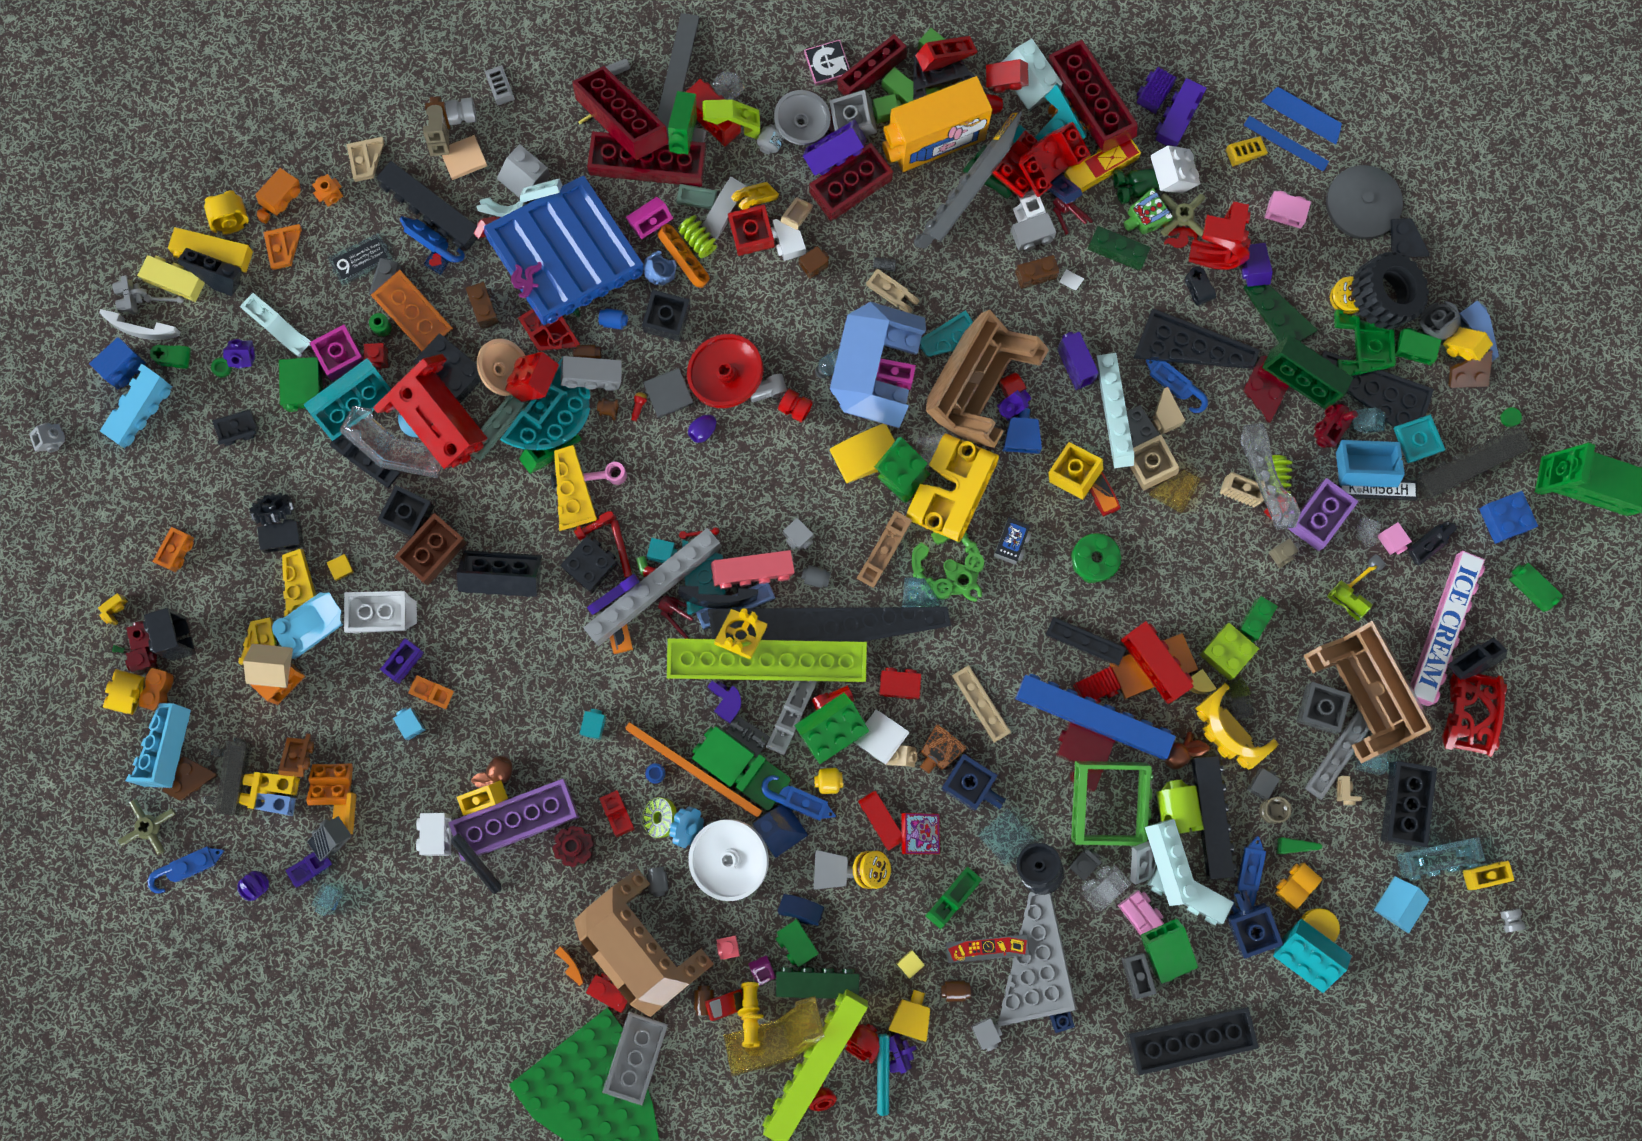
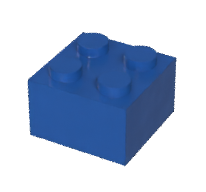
[89,337,146,390]
[1479,491,1538,544]

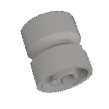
[445,97,477,125]

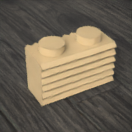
[1220,472,1268,508]

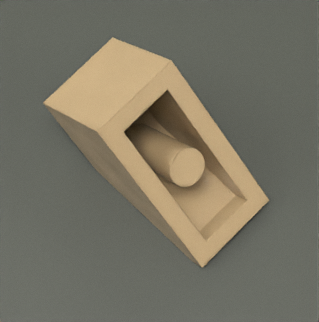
[1152,387,1185,435]

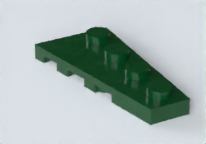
[1243,284,1318,343]

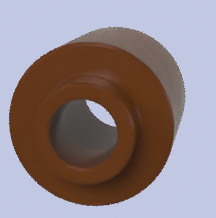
[573,344,601,359]
[941,980,971,1002]
[694,985,714,1016]

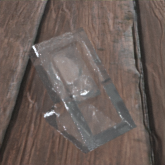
[916,431,946,470]

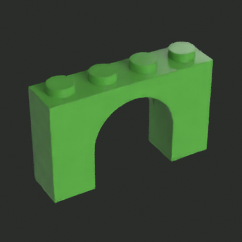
[881,28,965,105]

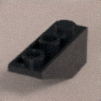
[178,248,241,296]

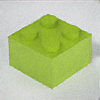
[1199,623,1259,681]

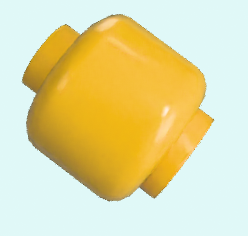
[814,768,843,794]

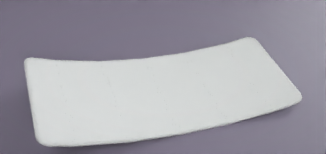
[1059,269,1084,290]

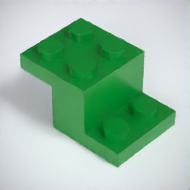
[874,437,930,503]

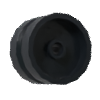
[1016,843,1065,895]

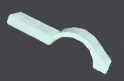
[477,178,562,217]
[240,293,311,357]

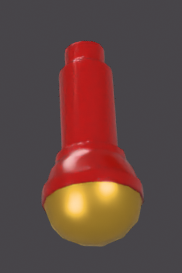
[631,392,647,421]

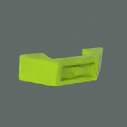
[702,100,760,140]

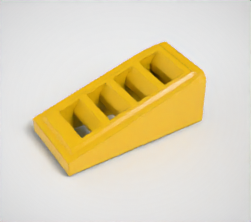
[1225,136,1268,167]

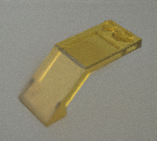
[723,996,825,1076]

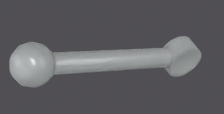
[144,294,184,304]

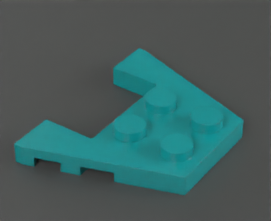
[1012,83,1087,143]

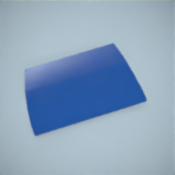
[1244,87,1342,171]

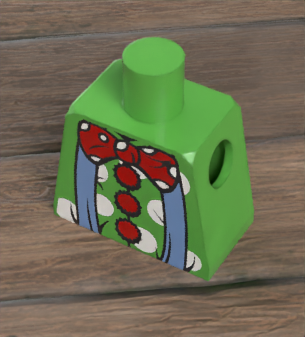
[1123,188,1173,235]

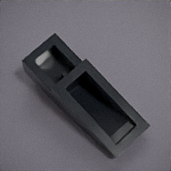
[1447,637,1507,680]

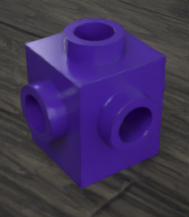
[223,339,256,369]

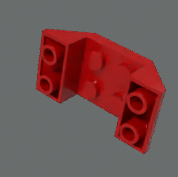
[1019,122,1091,197]
[992,130,1039,198]

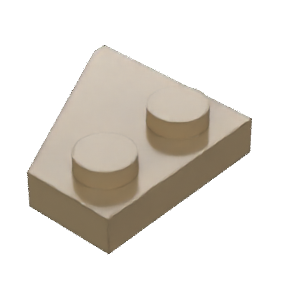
[347,137,384,182]

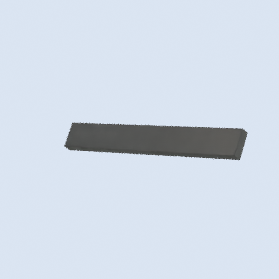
[657,13,700,145]

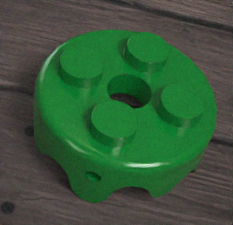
[1071,533,1122,583]

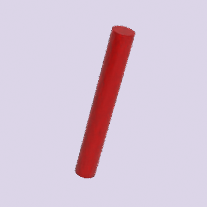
[610,520,632,578]

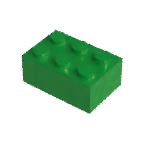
[794,693,869,764]

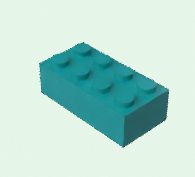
[304,358,391,441]

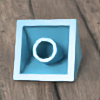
[1374,877,1430,933]

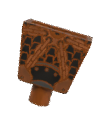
[920,723,967,774]

